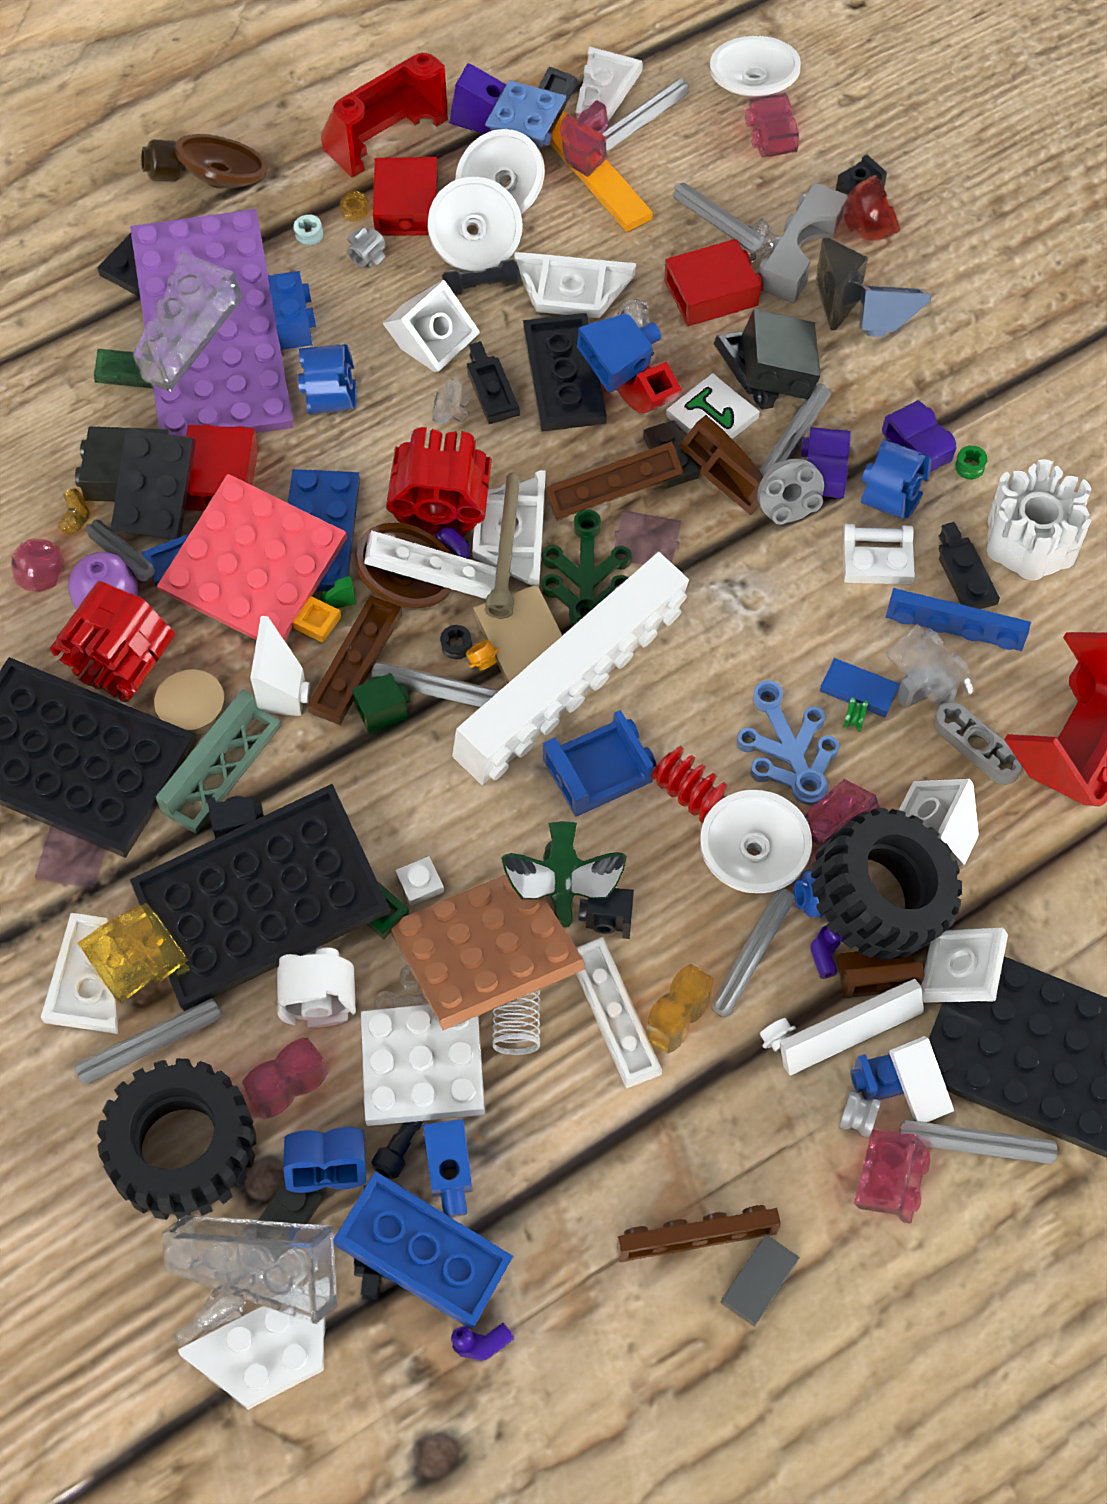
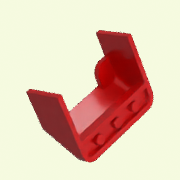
[1004,632,1107,807]

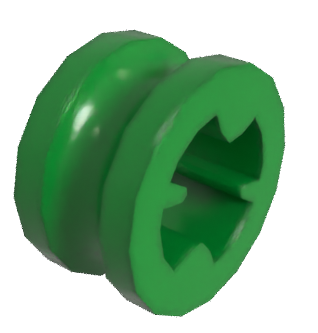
[955,445,987,480]
[843,697,869,732]

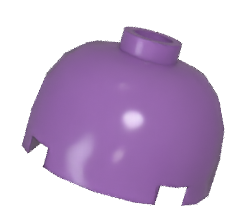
[68,552,140,610]

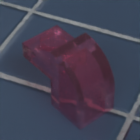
[560,100,609,177]

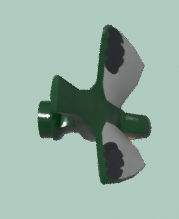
[501,821,627,930]

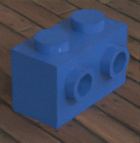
[268,271,316,350]

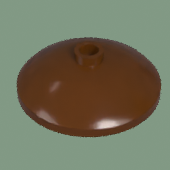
[175,134,268,188]
[355,523,452,608]

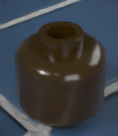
[141,139,187,181]

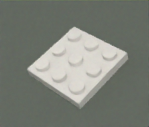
[361,1005,485,1126]

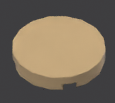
[154,669,226,735]

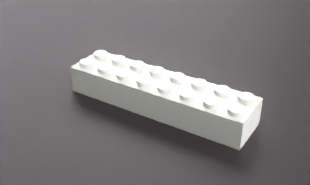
[452,552,689,786]

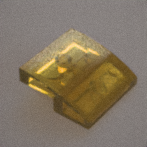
[77,903,188,1004]

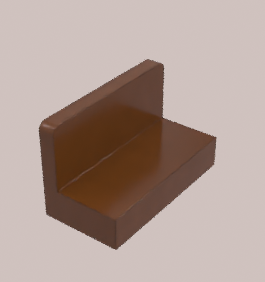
[837,951,924,998]

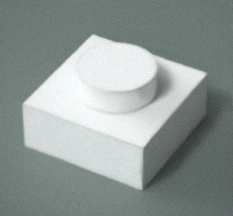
[395,857,444,907]

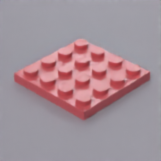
[157,474,348,641]

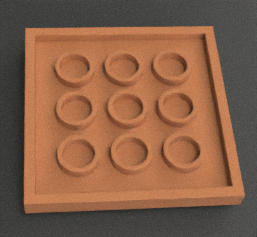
[391,875,585,1030]

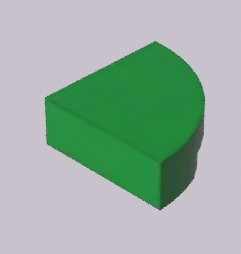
[320,576,356,608]

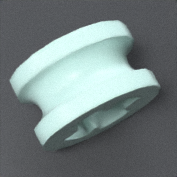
[293,215,323,245]

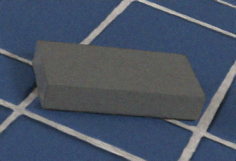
[721,1234,800,1327]

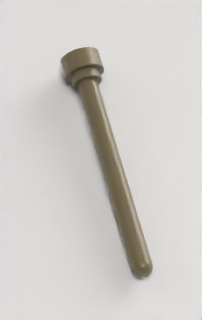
[485,472,520,619]

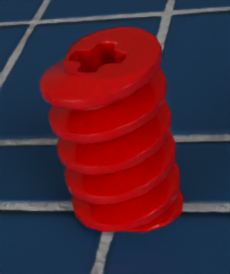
[651,746,728,823]

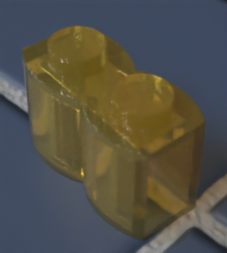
[646,964,714,1053]

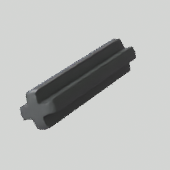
[86,520,155,581]

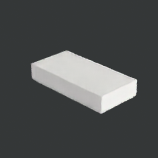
[889,1036,954,1123]

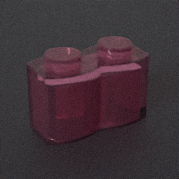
[745,93,799,157]
[242,1038,328,1119]

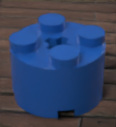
[298,344,357,415]
[861,440,931,519]

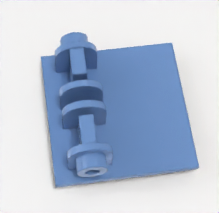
[485,80,566,147]

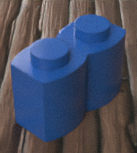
[283,1127,366,1193]

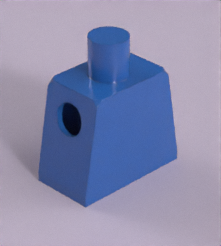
[577,314,661,393]
[423,1119,473,1217]

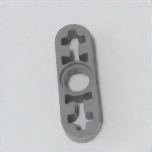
[934,702,1022,785]

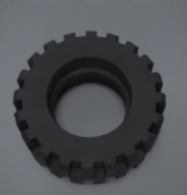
[811,808,962,960]
[97,1058,257,1221]

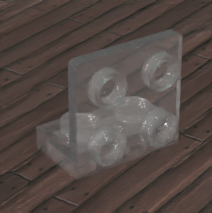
[886,624,974,706]

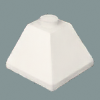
[383,280,480,372]
[250,616,311,716]
[899,779,979,865]

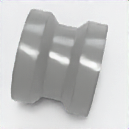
[839,1090,881,1138]

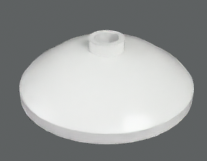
[710,36,801,97]
[455,129,544,214]
[428,177,522,272]
[700,790,812,894]

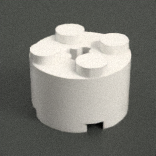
[277,948,356,1028]

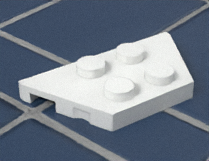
[514,252,636,318]
[472,471,546,587]
[178,1276,326,1410]

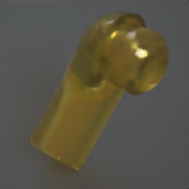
[58,488,90,535]

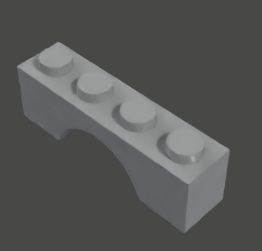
[758,183,849,304]

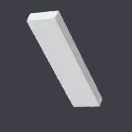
[364,531,497,599]
[576,937,662,1088]
[780,979,924,1076]

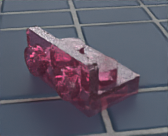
[804,779,880,846]
[854,1129,930,1224]

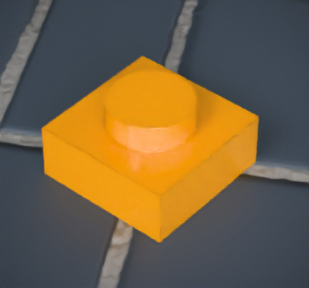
[293,596,341,643]

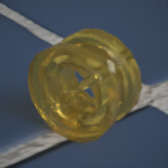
[340,191,368,222]

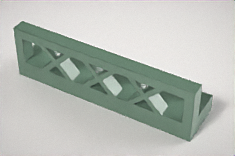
[156,689,281,834]

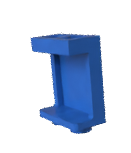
[543,710,656,817]

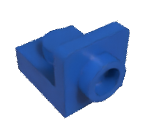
[850,1054,904,1100]

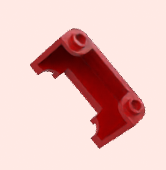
[321,53,448,178]

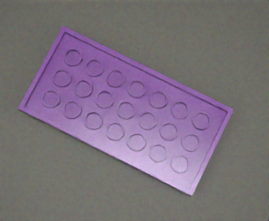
[130,209,294,437]

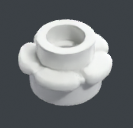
[760,1018,796,1052]

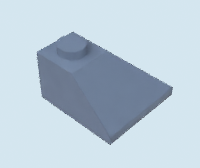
[859,285,931,337]

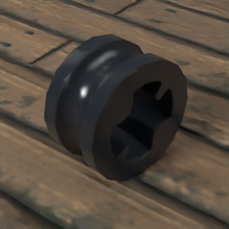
[440,625,472,659]

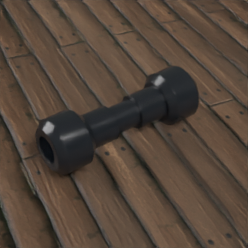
[442,259,520,296]
[371,1121,424,1179]

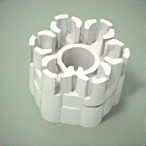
[986,459,1091,581]

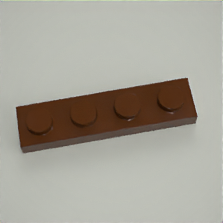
[545,441,684,521]
[307,595,402,725]
[617,1205,781,1262]

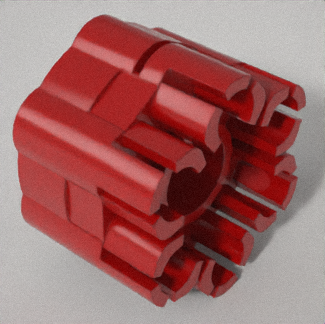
[386,427,492,537]
[50,581,175,702]

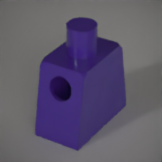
[449,63,507,134]

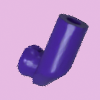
[435,527,471,560]
[810,926,842,979]
[451,1322,514,1361]

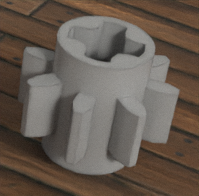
[347,227,386,268]

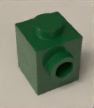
[352,673,410,734]

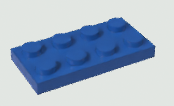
[288,469,360,592]
[331,1171,513,1330]

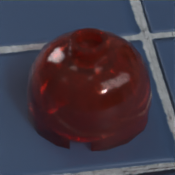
[843,175,900,241]

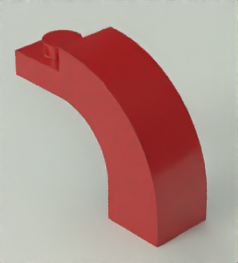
[616,361,682,414]

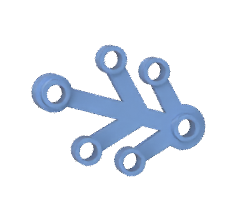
[737,680,839,805]

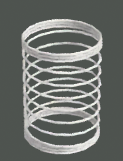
[492,989,540,1055]

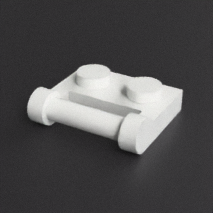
[843,524,915,584]

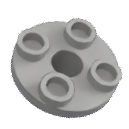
[757,459,824,525]

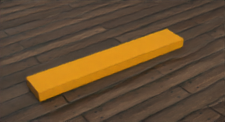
[550,110,653,233]

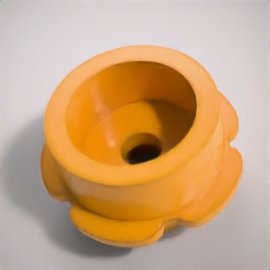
[466,639,499,671]

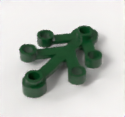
[542,509,631,625]

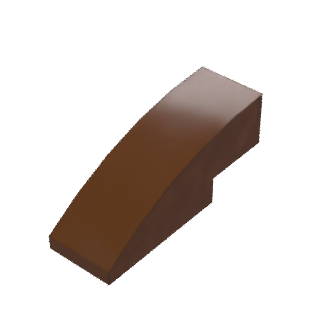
[679,415,764,515]

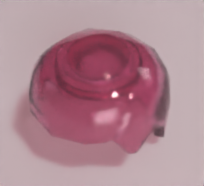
[11,538,64,592]

